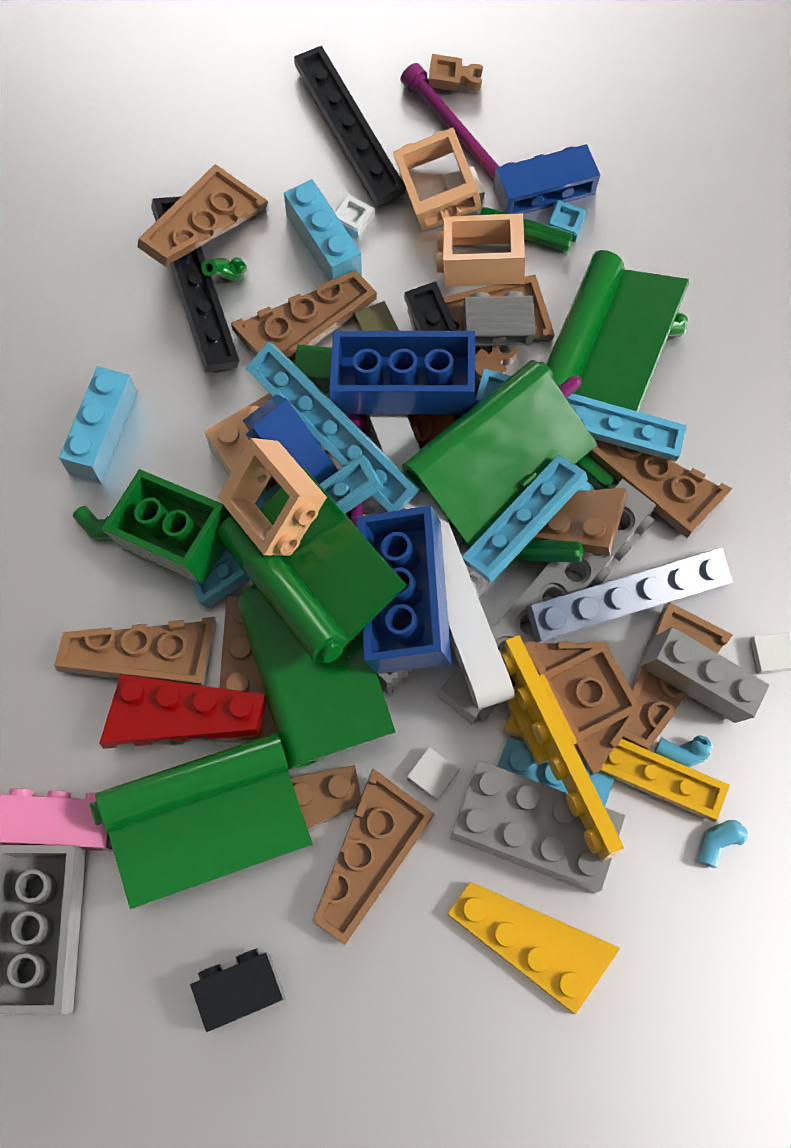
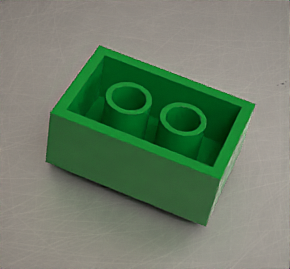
[101,469,232,585]

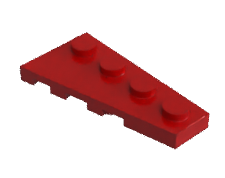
[99,674,267,749]

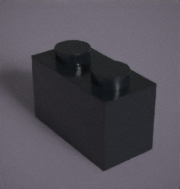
[190,948,286,1032]

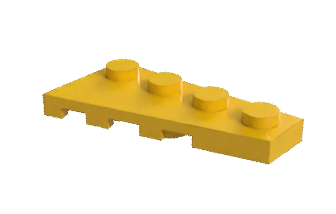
[447,882,620,1014]

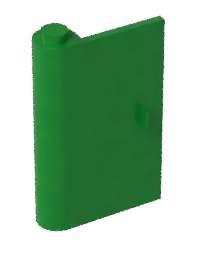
[546,250,689,412]
[402,360,598,549]
[217,466,407,663]
[237,585,396,770]
[90,733,313,910]

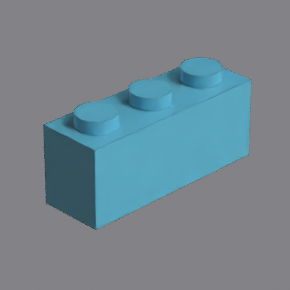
[284,179,362,281]
[59,366,137,484]

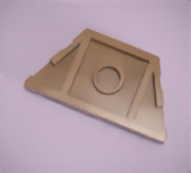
[524,642,642,776]

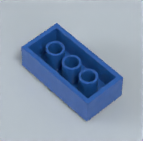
[329,331,475,415]
[357,505,451,674]

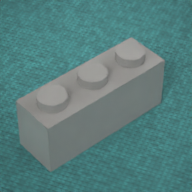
[640,627,769,723]

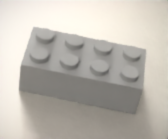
[450,760,625,893]
[0,845,86,1014]

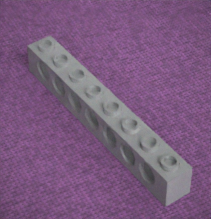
[438,479,656,725]

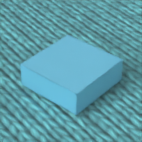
[547,200,587,242]

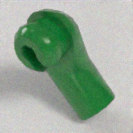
[201,257,247,281]

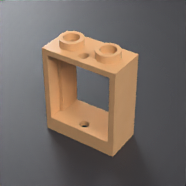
[393,127,482,232]
[437,213,525,286]
[218,438,327,556]

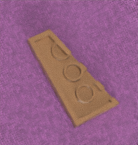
[587,439,733,538]
[54,617,216,686]
[312,769,435,945]

